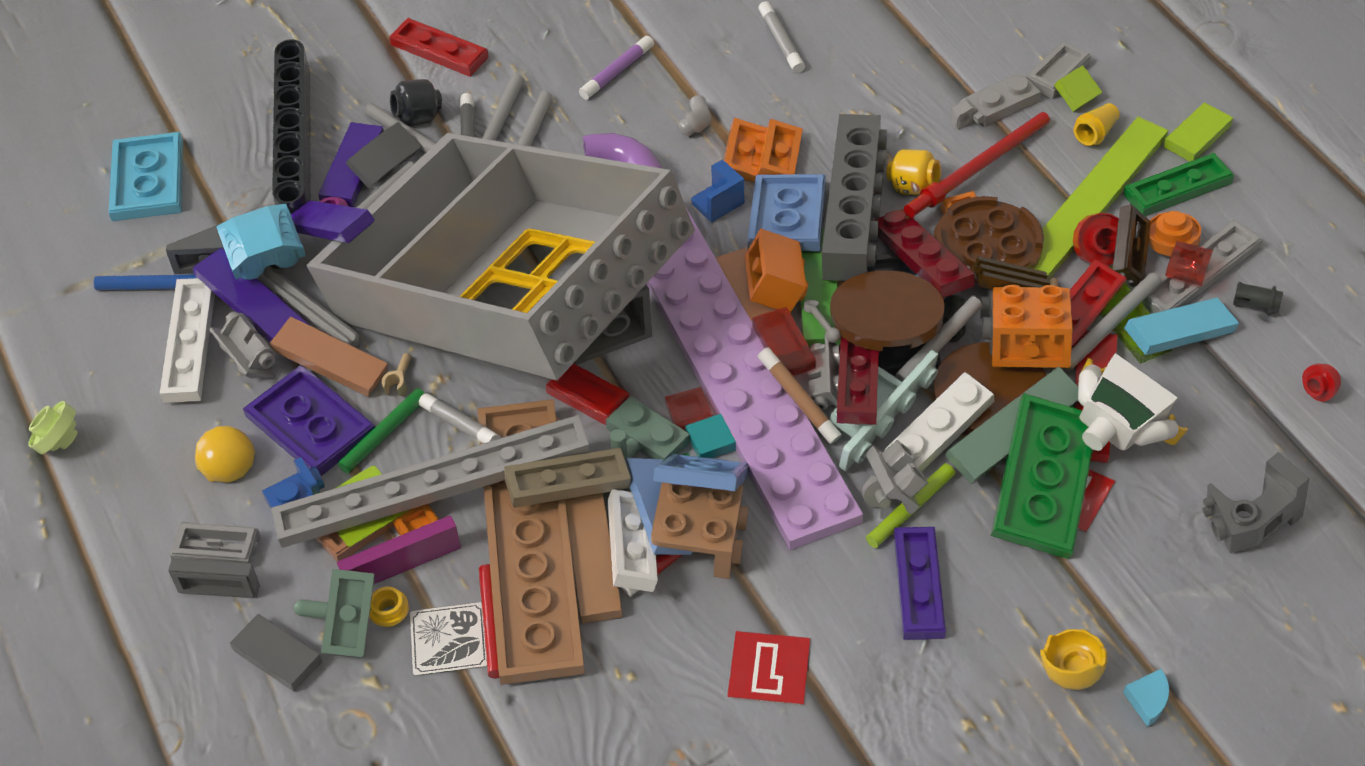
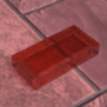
[752,307,816,376]

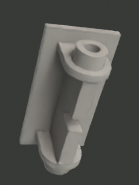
[209,311,276,379]
[807,332,840,411]

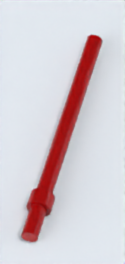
[904,112,1050,218]

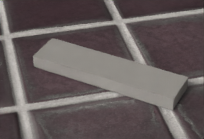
[1140,220,1262,313]

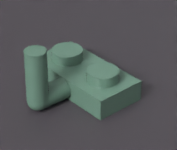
[606,396,690,461]
[294,569,375,657]

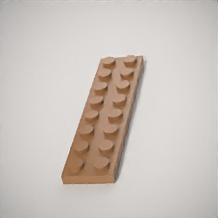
[477,399,585,685]

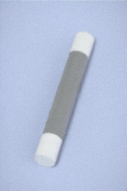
[758,1,805,73]
[419,393,501,443]

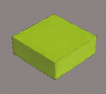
[1054,65,1102,112]

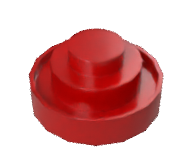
[1073,213,1119,266]

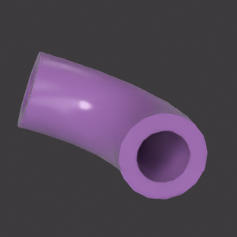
[582,133,662,168]

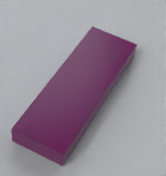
[336,516,461,584]

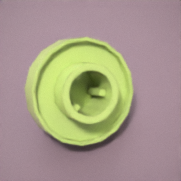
[28,401,78,455]

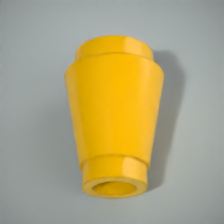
[1073,103,1120,146]

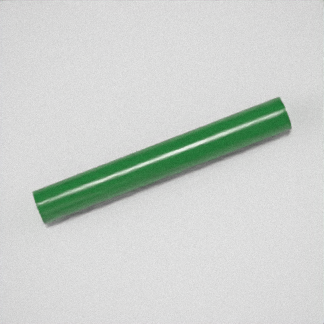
[338,388,425,474]

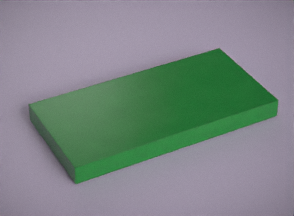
[991,393,1093,559]

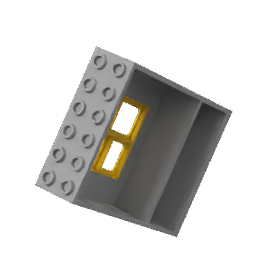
[306,133,695,380]

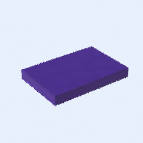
[243,365,375,476]

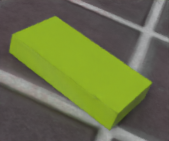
[1163,102,1233,162]

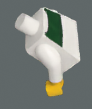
[1078,353,1189,451]

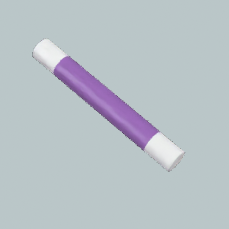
[579,35,654,100]

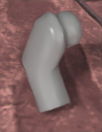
[679,95,712,137]

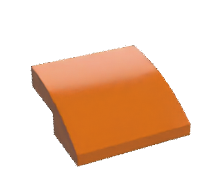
[723,117,803,182]

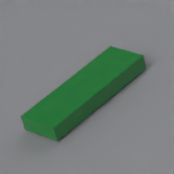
[1123,153,1234,216]

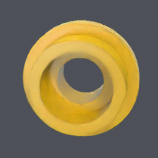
[370,586,409,627]

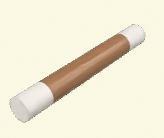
[757,347,842,444]

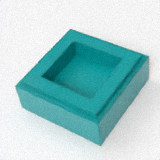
[685,414,736,458]

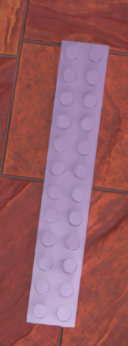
[647,208,863,550]

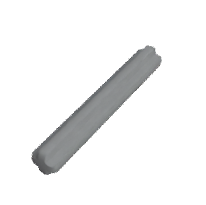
[257,266,361,347]

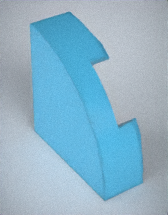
[1123,669,1169,727]

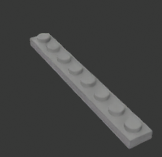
[271,415,591,548]

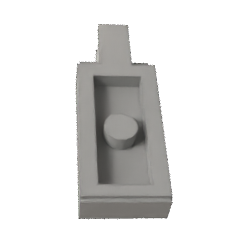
[950,72,1041,130]

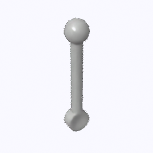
[804,300,841,343]

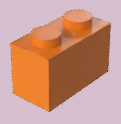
[745,228,808,314]

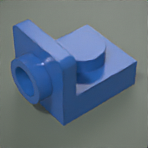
[262,457,325,509]

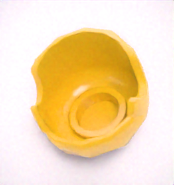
[195,426,255,483]
[1040,629,1108,690]

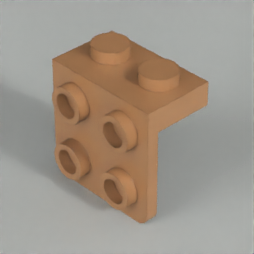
[651,482,749,579]

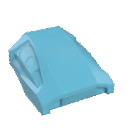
[216,204,306,279]

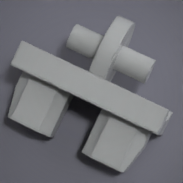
[861,440,928,514]

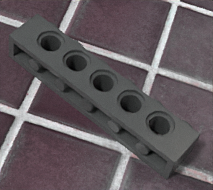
[822,114,887,281]

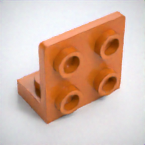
[992,285,1072,368]

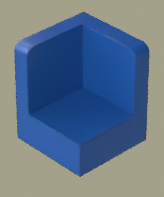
[691,159,745,223]

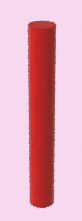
[478,564,499,679]

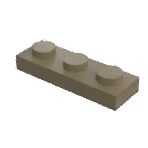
[504,448,631,508]

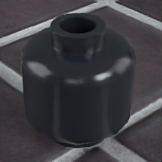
[390,79,442,125]

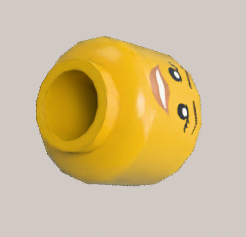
[886,149,941,196]

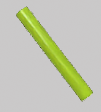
[866,463,955,548]

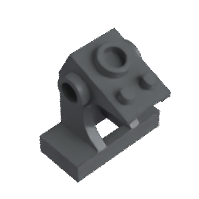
[1202,452,1310,553]

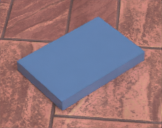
[747,174,826,251]
[653,454,748,491]

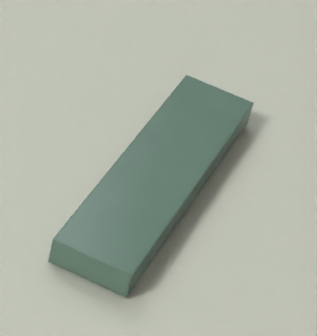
[945,366,1079,485]

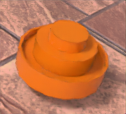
[1148,211,1201,256]

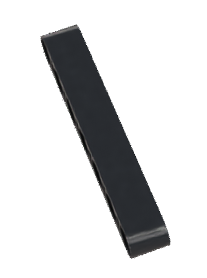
[272,39,311,215]

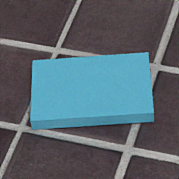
[108,132,183,221]

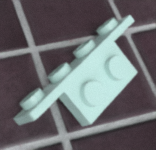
[830,350,938,471]

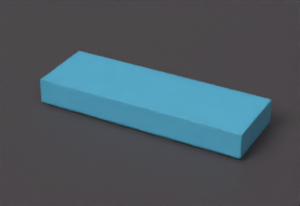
[1125,297,1239,355]

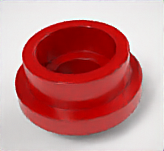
[1302,363,1341,402]

